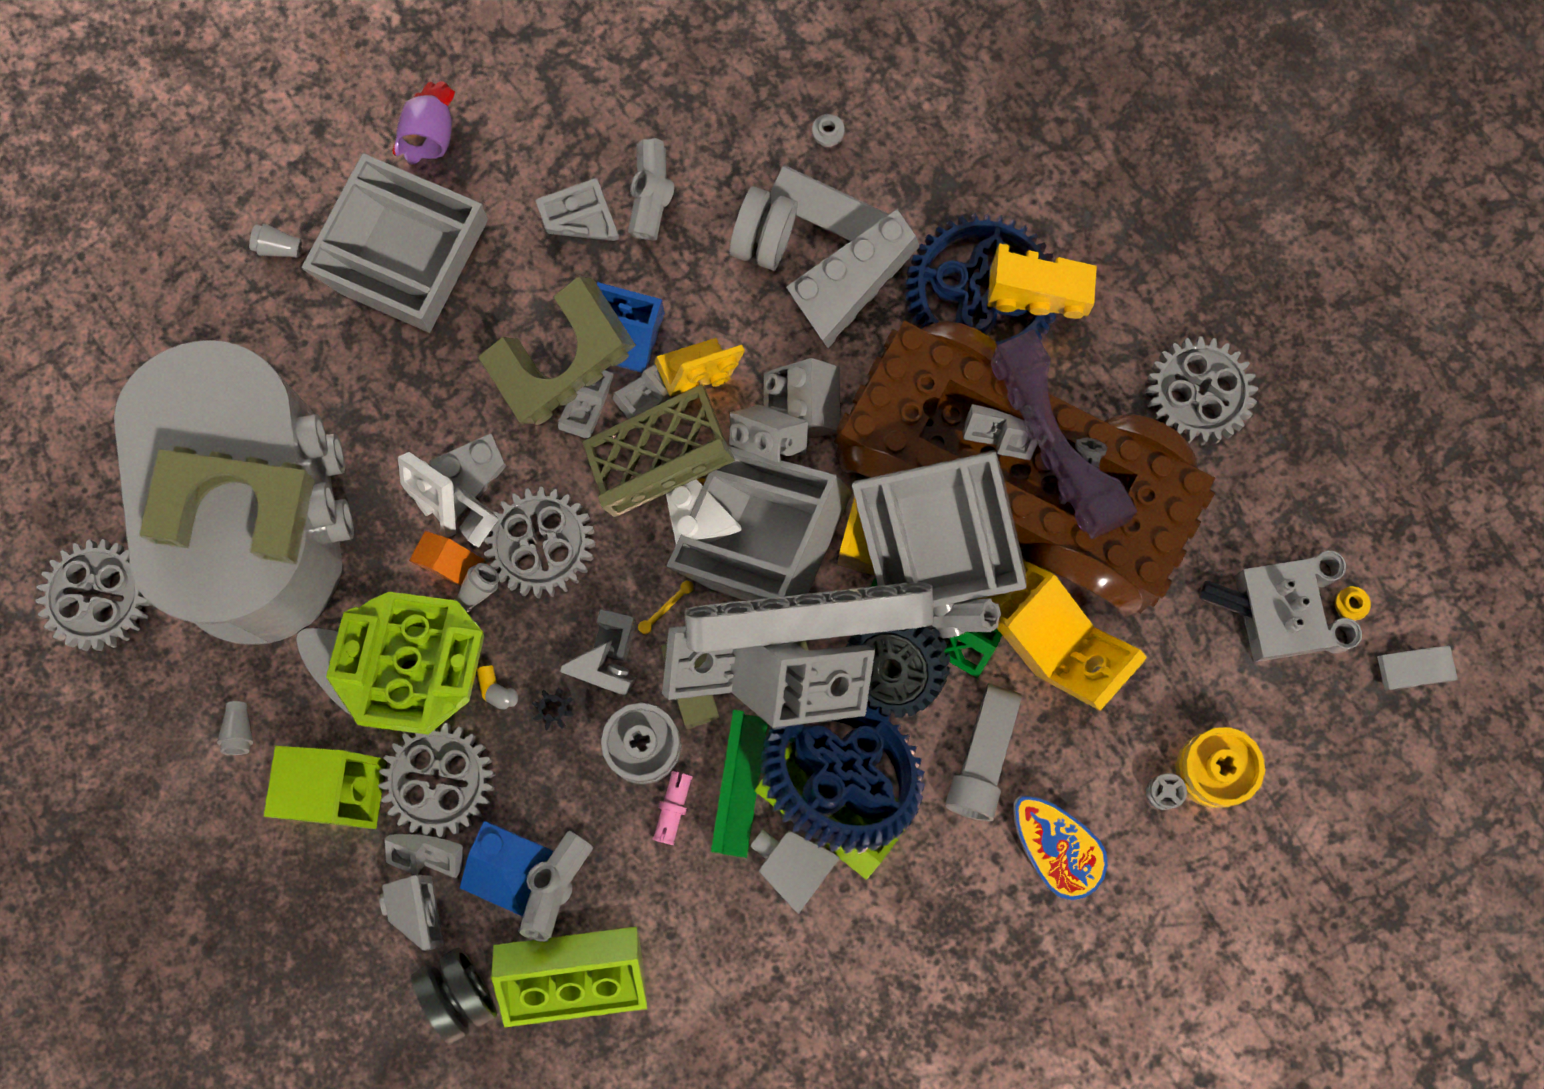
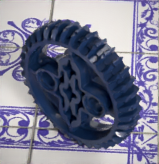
[905,212,1056,359]
[760,705,925,855]

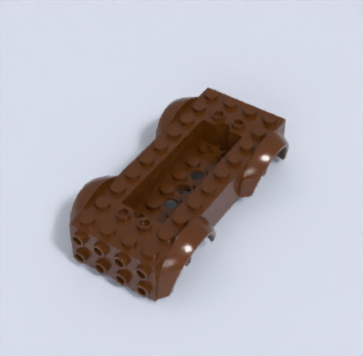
[834,321,1215,617]

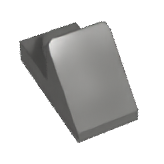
[560,640,636,696]

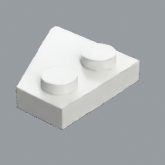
[398,452,456,538]
[666,479,742,548]

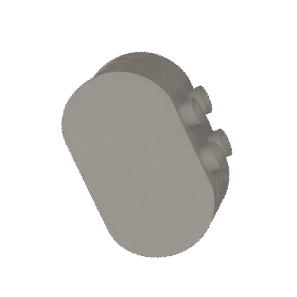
[114,340,354,645]

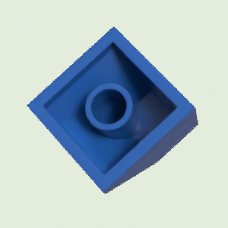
[460,821,554,917]

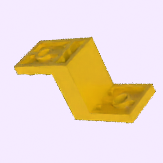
[977,560,1147,711]

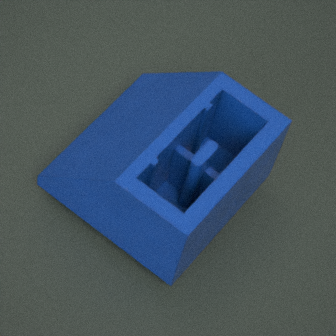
[597,282,665,373]

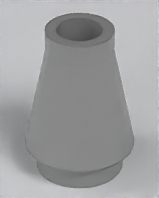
[249,223,302,258]
[454,563,499,612]
[217,701,254,755]

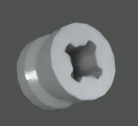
[1146,773,1187,810]

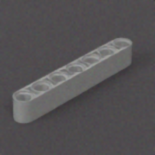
[685,582,934,652]

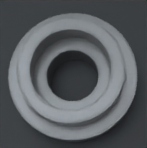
[812,114,844,147]

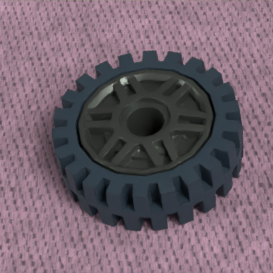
[845,626,950,718]

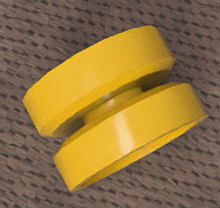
[1175,727,1265,808]

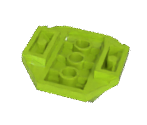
[326,592,484,735]

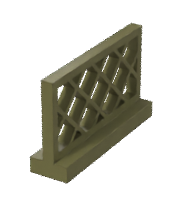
[582,384,735,517]

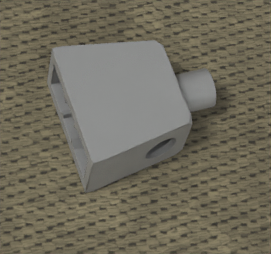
[750,830,840,914]

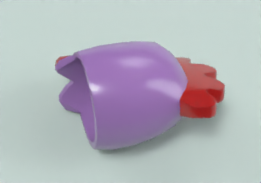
[392,81,455,165]

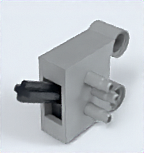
[1199,551,1362,662]

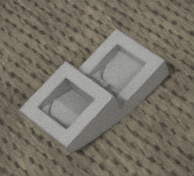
[612,364,673,419]
[558,370,613,439]
[962,404,1041,460]
[1377,646,1458,691]
[385,834,463,878]

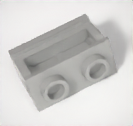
[729,405,808,463]

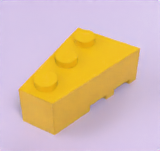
[988,243,1097,319]

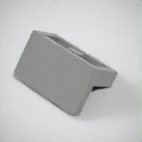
[454,486,499,548]

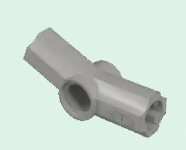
[628,138,674,241]
[928,599,1001,638]
[519,831,593,941]

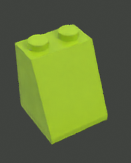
[263,746,387,829]

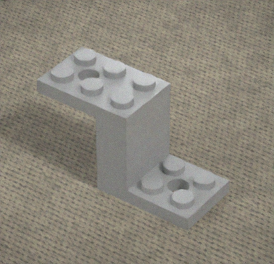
[662,626,875,728]

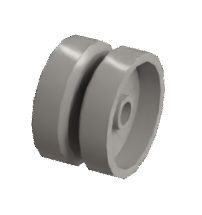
[729,186,798,270]
[601,703,682,785]

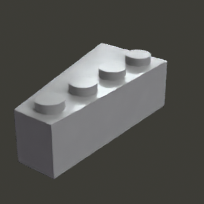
[786,209,920,349]

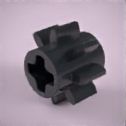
[532,688,576,732]

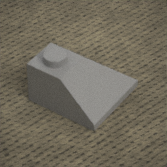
[379,875,444,950]

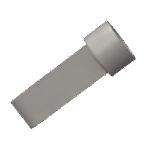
[945,683,1022,821]

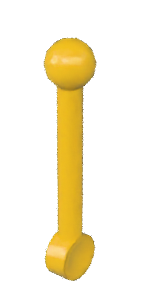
[638,580,694,635]

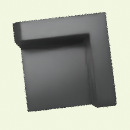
[593,609,636,662]

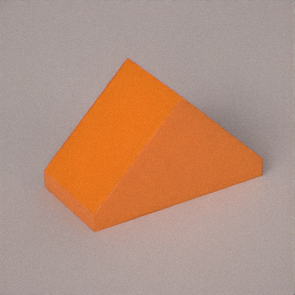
[409,531,486,587]

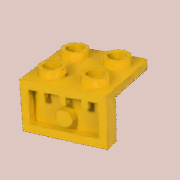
[654,337,745,397]

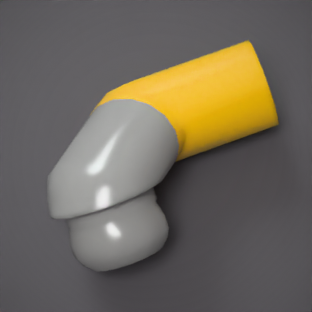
[476,665,518,709]

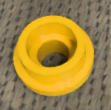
[1335,586,1371,621]

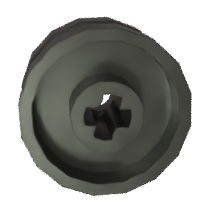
[411,947,497,1045]

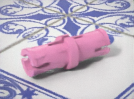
[652,771,693,846]

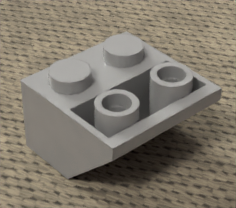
[764,358,840,438]

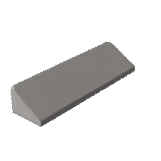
[770,165,889,241]

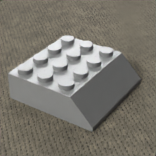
[302,153,488,333]
[667,446,852,601]
[852,451,1027,607]

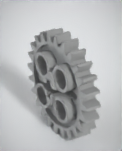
[1145,336,1258,445]
[483,487,596,598]
[35,539,152,651]
[378,723,495,838]

